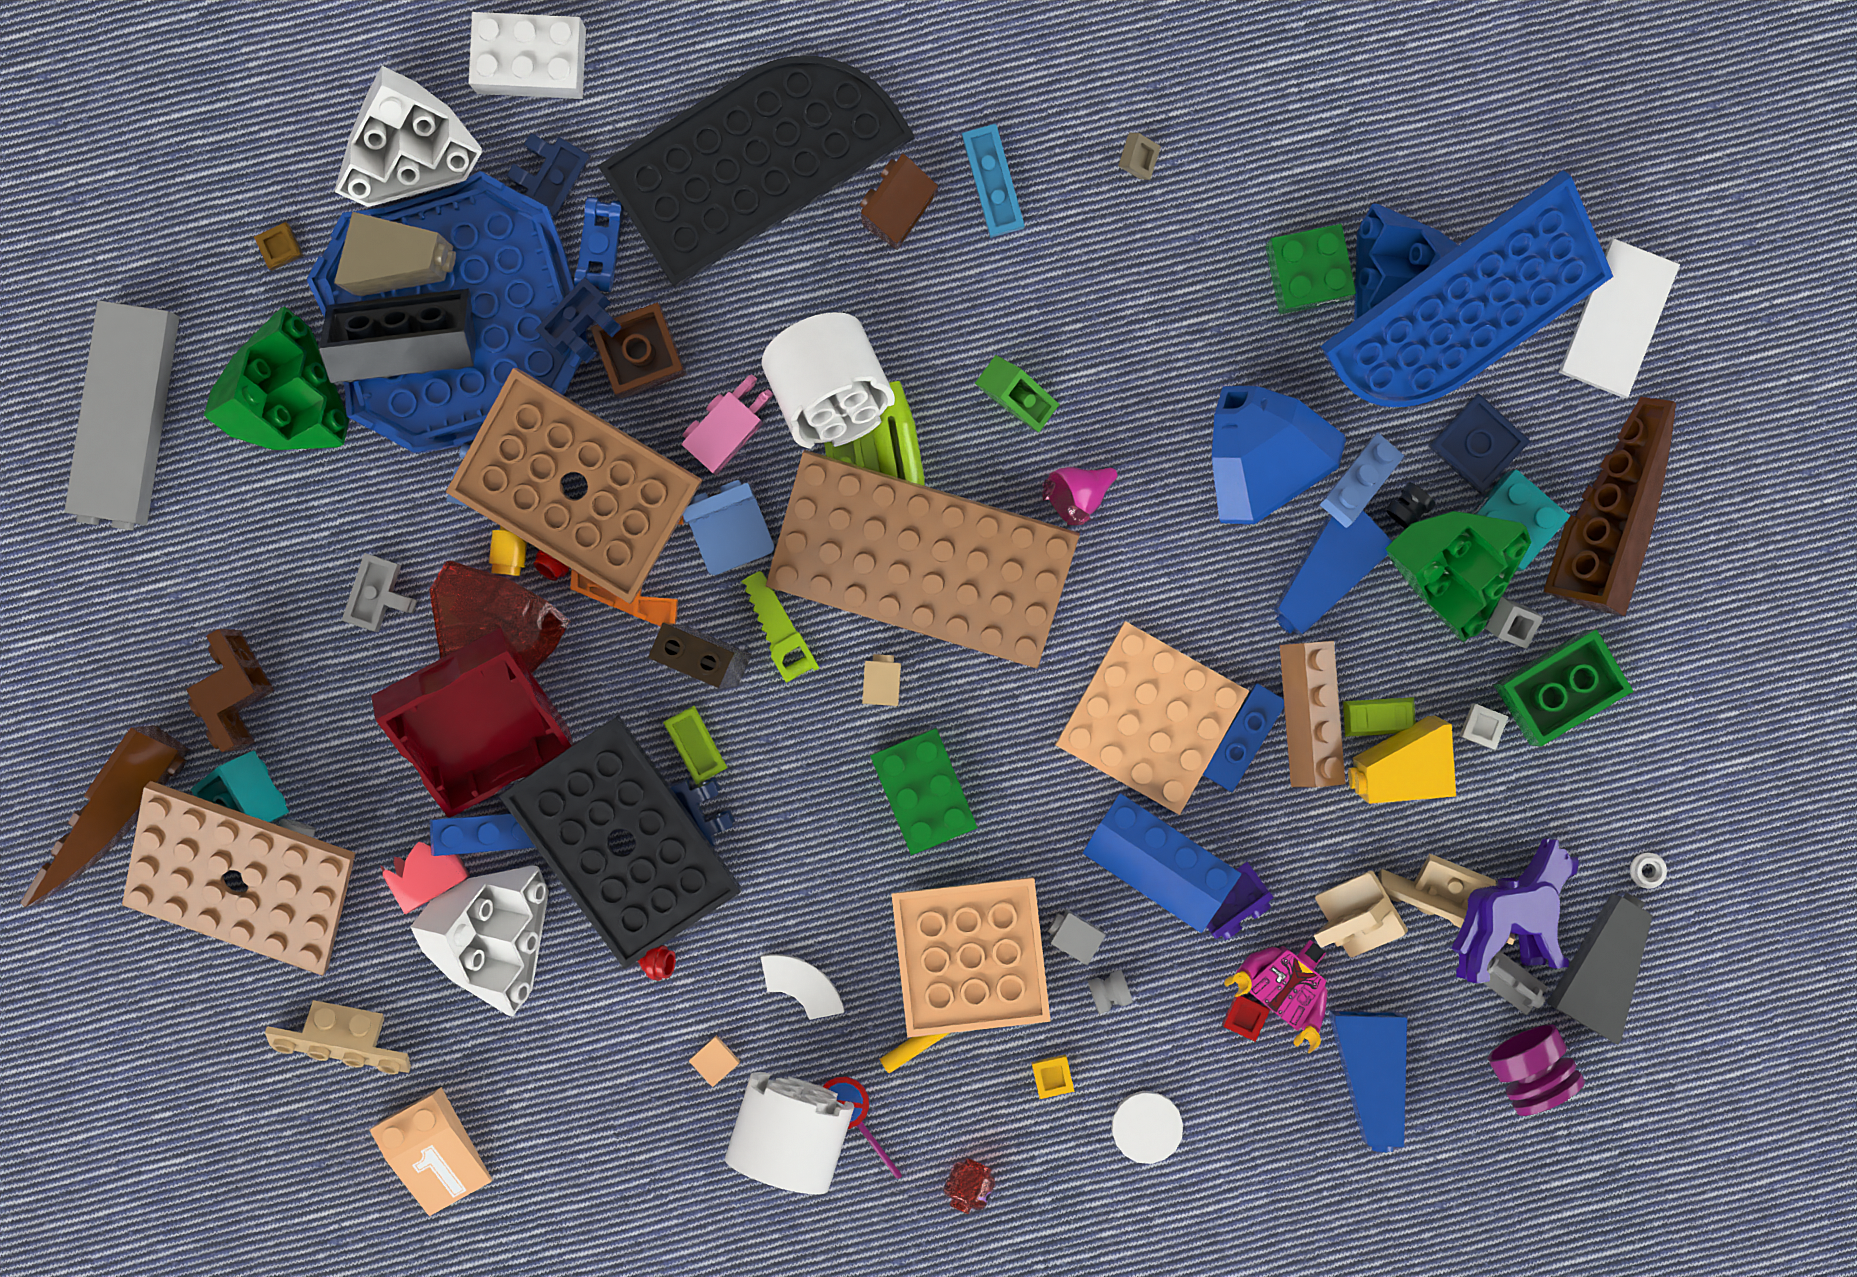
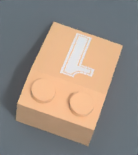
[370,1087,492,1216]

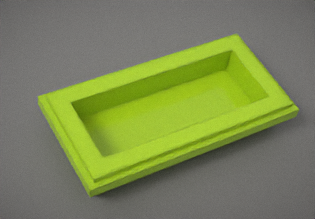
[1343,697,1416,737]
[663,706,728,785]

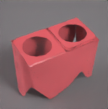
[380,842,470,914]

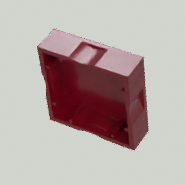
[371,627,573,818]

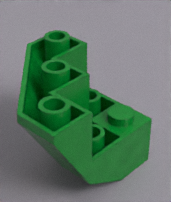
[203,306,350,450]
[1385,511,1531,643]

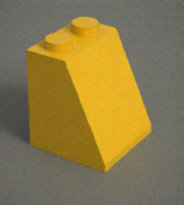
[1348,715,1456,804]

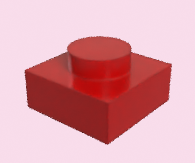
[1221,992,1271,1042]

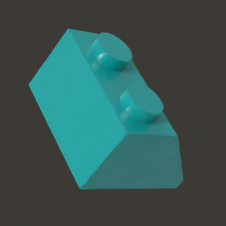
[190,750,289,824]

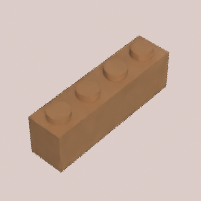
[1280,641,1345,788]

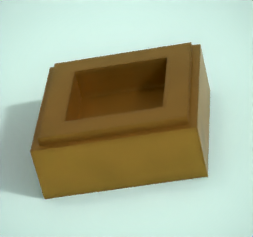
[254,222,304,271]

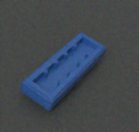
[1203,683,1285,793]

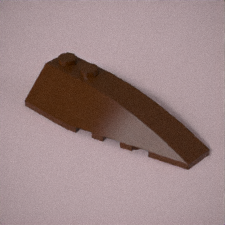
[1543,397,1676,617]
[20,725,190,907]

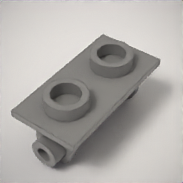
[1483,951,1548,1015]

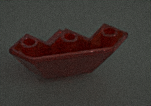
[429,560,570,673]

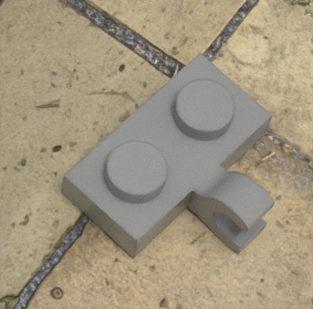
[342,553,418,632]

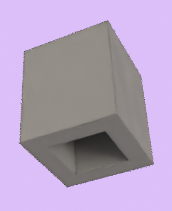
[1047,909,1106,966]

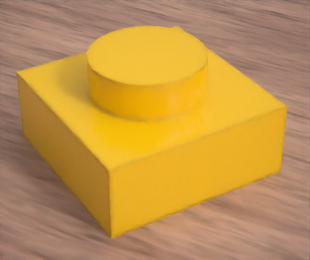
[1031,1054,1075,1099]

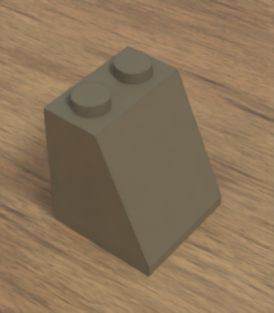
[334,212,456,296]

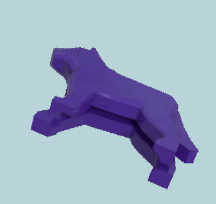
[1451,838,1579,984]

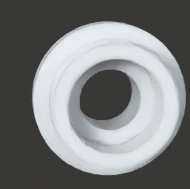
[1630,853,1667,889]

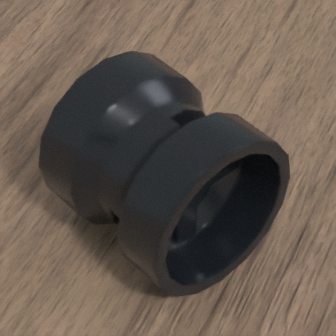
[1385,482,1436,529]

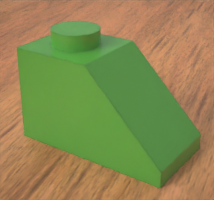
[975,355,1060,433]

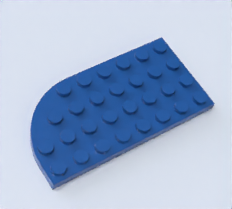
[1320,170,1614,407]

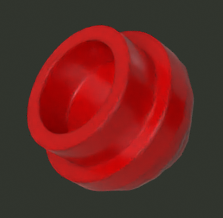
[534,550,570,581]
[638,945,676,981]

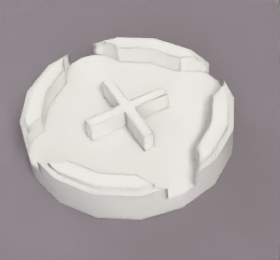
[1111,1091,1183,1164]

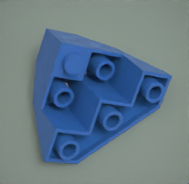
[1354,203,1459,321]
[1212,386,1346,524]

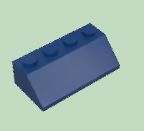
[1082,793,1241,933]

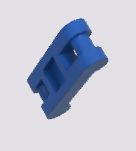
[574,197,624,293]

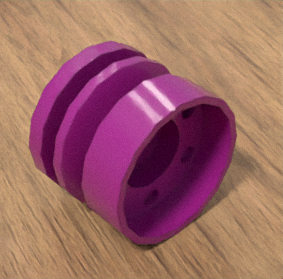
[1487,1024,1585,1116]

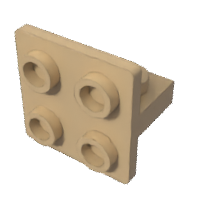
[1313,870,1408,957]

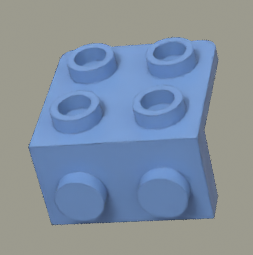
[683,480,775,575]

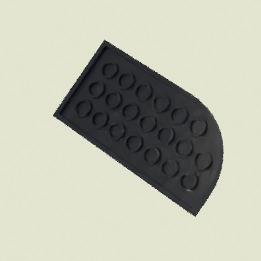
[598,55,915,288]

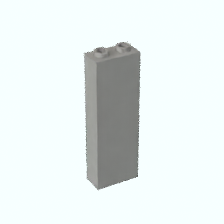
[64,300,180,531]

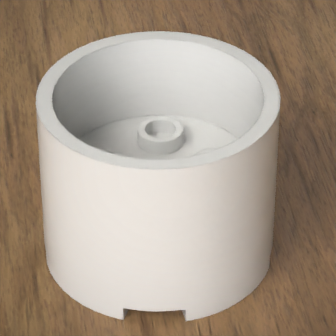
[762,312,895,449]
[725,1072,854,1194]

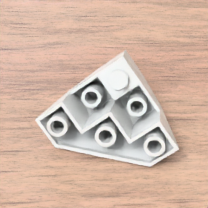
[335,66,482,207]
[410,865,549,1016]

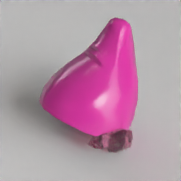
[1042,467,1118,526]

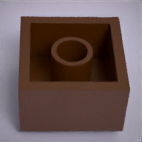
[590,302,687,399]

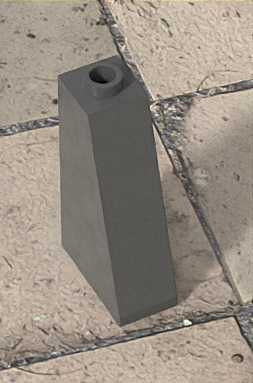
[1547,893,1653,1045]

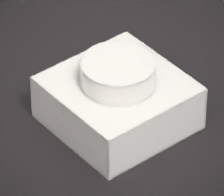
[1460,703,1508,750]

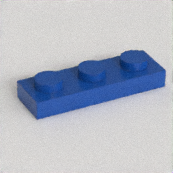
[429,813,536,856]

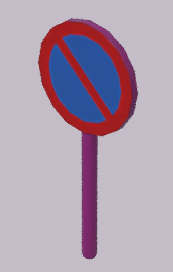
[823,1076,902,1179]

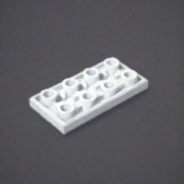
[1559,239,1680,398]

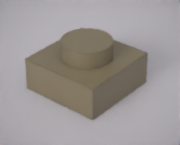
[1118,132,1161,180]

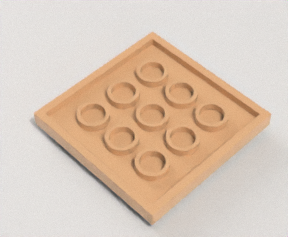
[1055,621,1249,815]
[892,877,1051,1038]

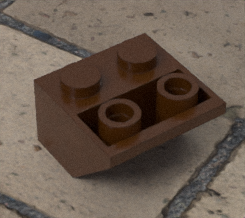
[860,153,938,250]

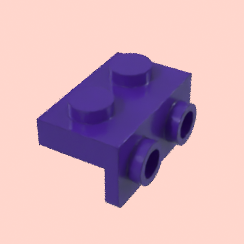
[1206,861,1274,940]

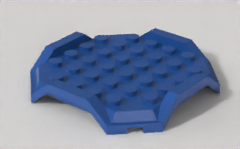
[306,171,590,454]

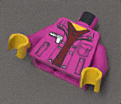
[1224,940,1328,1053]

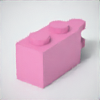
[681,374,774,476]

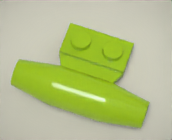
[824,381,925,486]

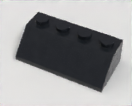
[319,288,476,383]

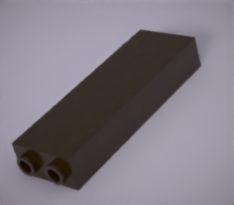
[648,622,752,689]

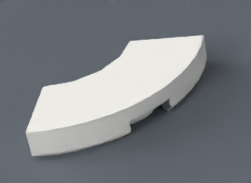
[761,954,845,1020]

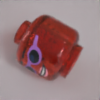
[943,1157,996,1215]

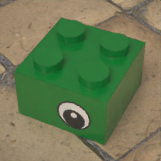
[1265,224,1356,315]

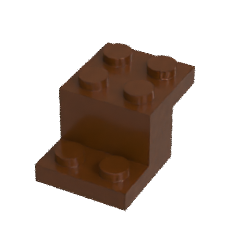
[186,629,275,753]

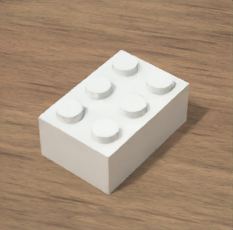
[469,12,586,99]

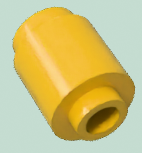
[489,526,527,576]

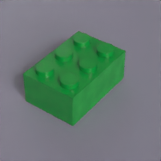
[1493,629,1633,747]
[870,727,978,856]

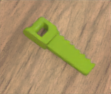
[741,571,820,683]

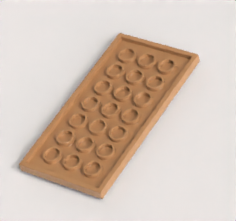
[766,450,1080,669]

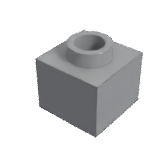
[1486,597,1543,649]

